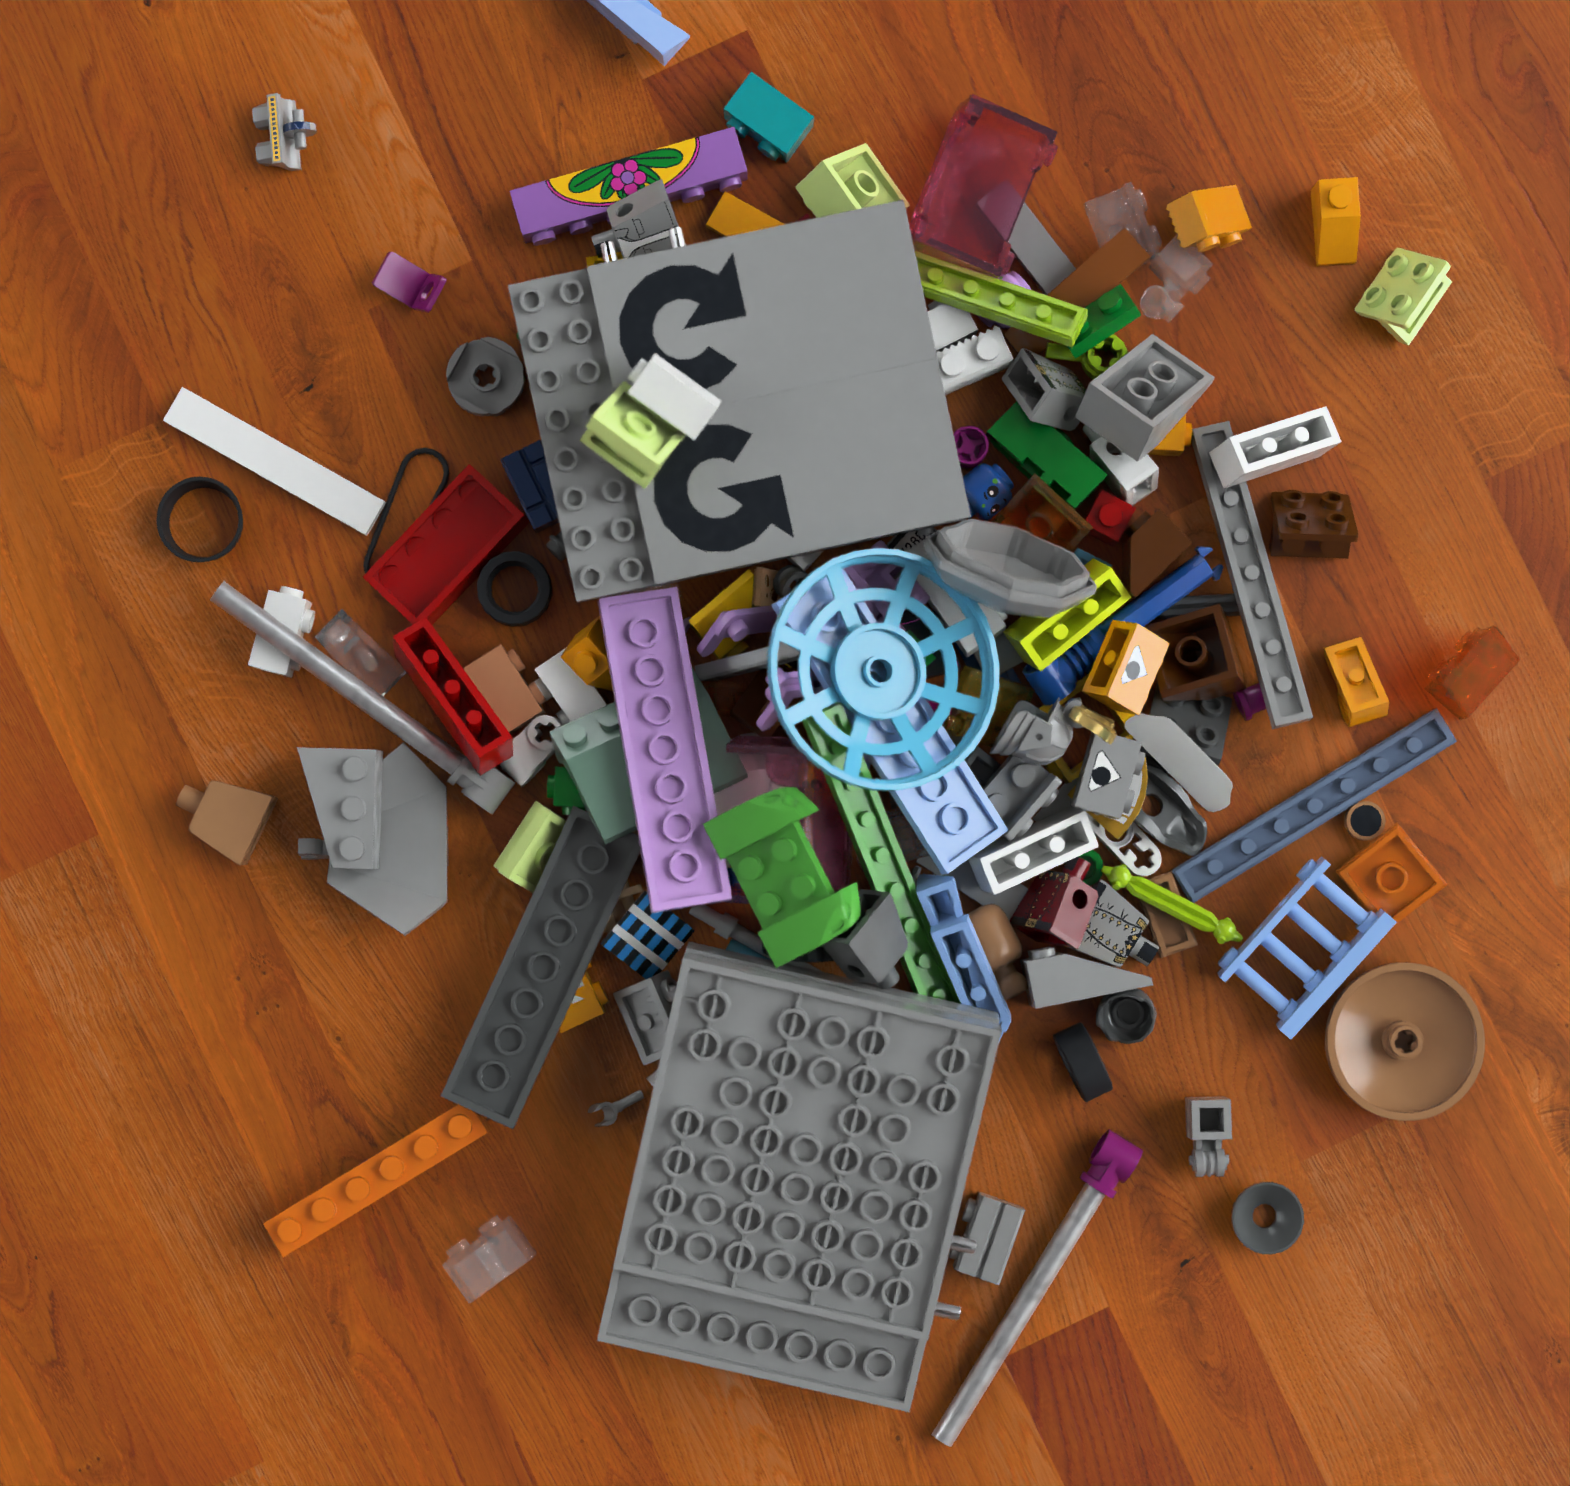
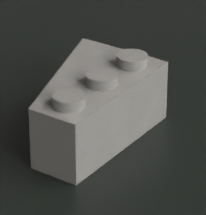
[297,747,383,869]

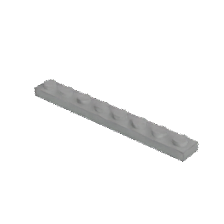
[1191,421,1313,729]

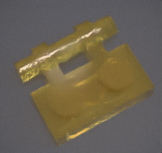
[942,665,1035,747]

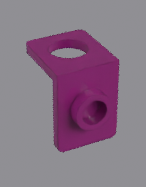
[372,252,447,313]

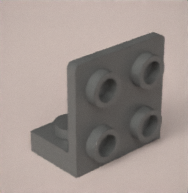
[1140,681,1232,774]

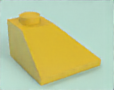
[688,569,754,660]

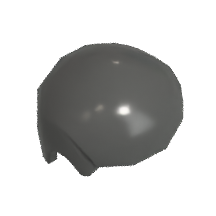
[1096,989,1157,1044]

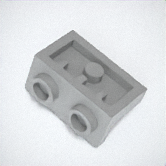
[613,970,677,1065]

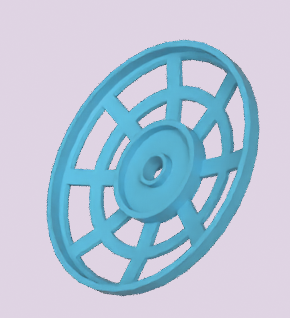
[767,548,999,791]

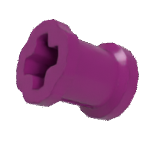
[1233,683,1266,721]

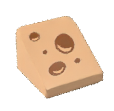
[752,567,782,607]

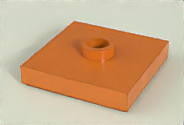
[1335,822,1448,926]

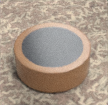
[1344,801,1386,840]

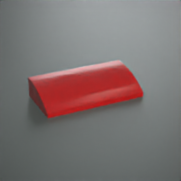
[362,464,530,625]

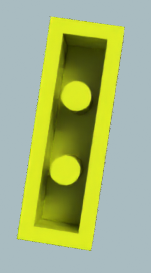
[1003,558,1132,672]

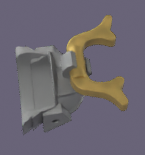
[990,698,1117,766]

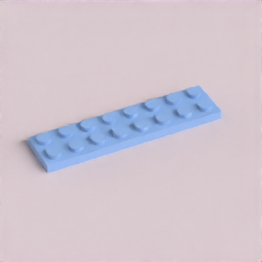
[771,569,1008,875]

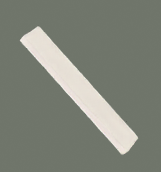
[163,387,386,536]

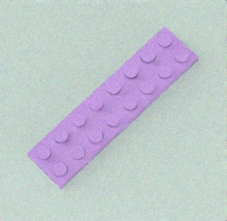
[598,587,732,914]

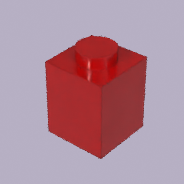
[1079,489,1136,547]

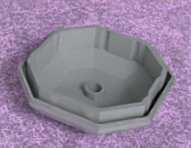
[923,519,1097,618]

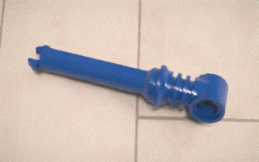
[1022,546,1224,706]

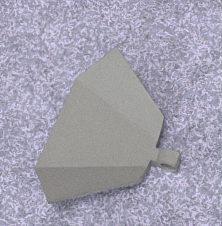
[298,742,448,936]

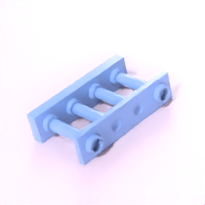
[1217,856,1397,1040]

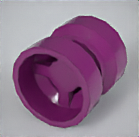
[954,426,989,470]

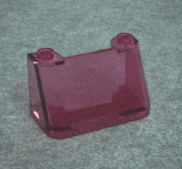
[909,94,1058,278]

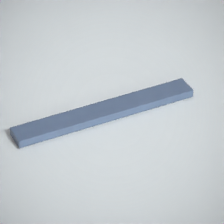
[1170,708,1457,903]

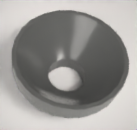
[1232,1182,1304,1254]

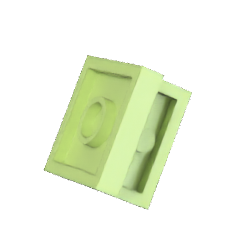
[579,381,686,489]
[493,800,567,893]

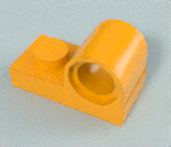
[1324,637,1389,727]

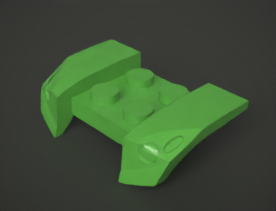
[703,787,861,968]

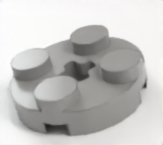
[446,337,525,417]

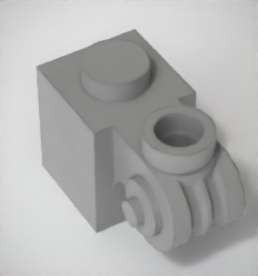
[1185,1096,1232,1177]

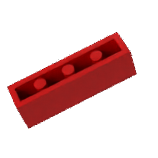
[392,617,513,776]

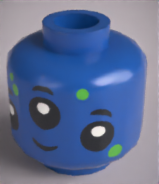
[963,463,1014,521]

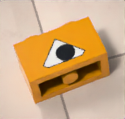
[1082,620,1170,715]

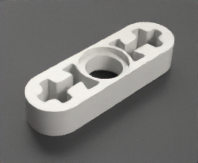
[1070,798,1162,877]

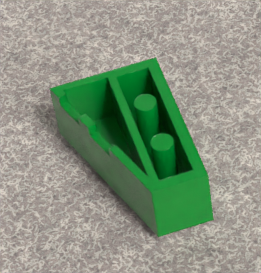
[985,401,1108,518]

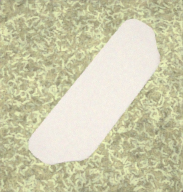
[1125,713,1233,812]

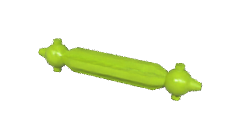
[1101,864,1243,944]

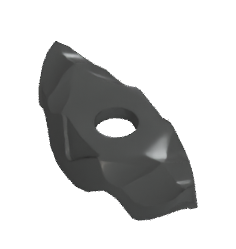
[1133,764,1207,856]

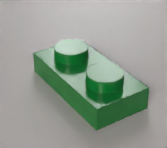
[1067,284,1141,359]

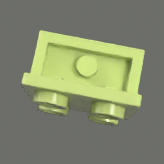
[1355,248,1452,345]

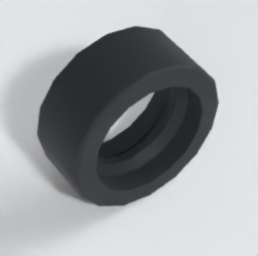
[477,551,552,627]
[1053,1022,1113,1102]

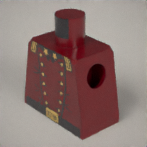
[1009,857,1098,950]

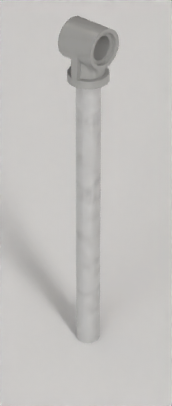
[210,581,515,815]

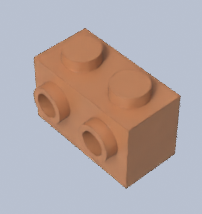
[463,644,547,735]

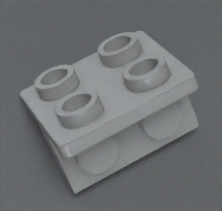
[982,755,1062,841]

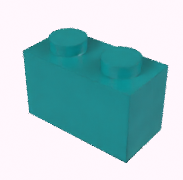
[724,72,814,163]

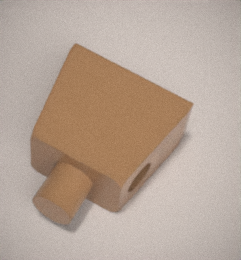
[176,780,278,865]

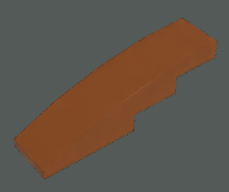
[1003,228,1150,355]

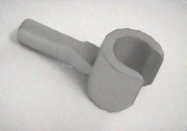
[588,1090,644,1127]

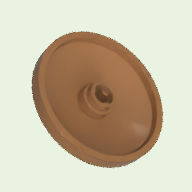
[1325,962,1485,1121]

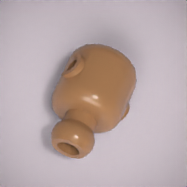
[965,904,1028,1001]

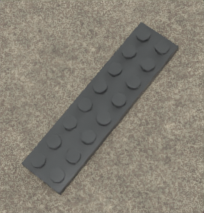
[441,806,641,1129]

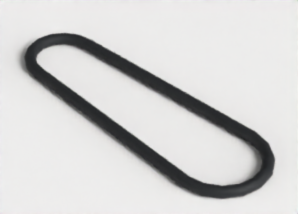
[363,448,450,573]

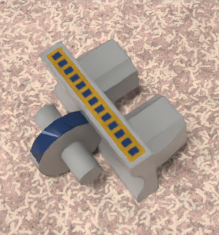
[252,93,317,171]

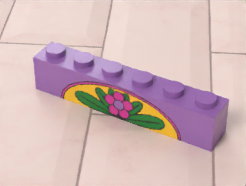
[510,127,748,246]

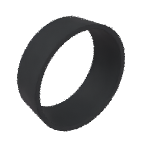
[156,477,243,562]

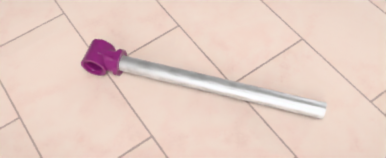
[932,1129,1143,1447]

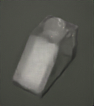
[315,609,406,697]

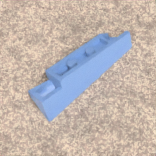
[586,0,690,66]
[916,874,1011,1041]

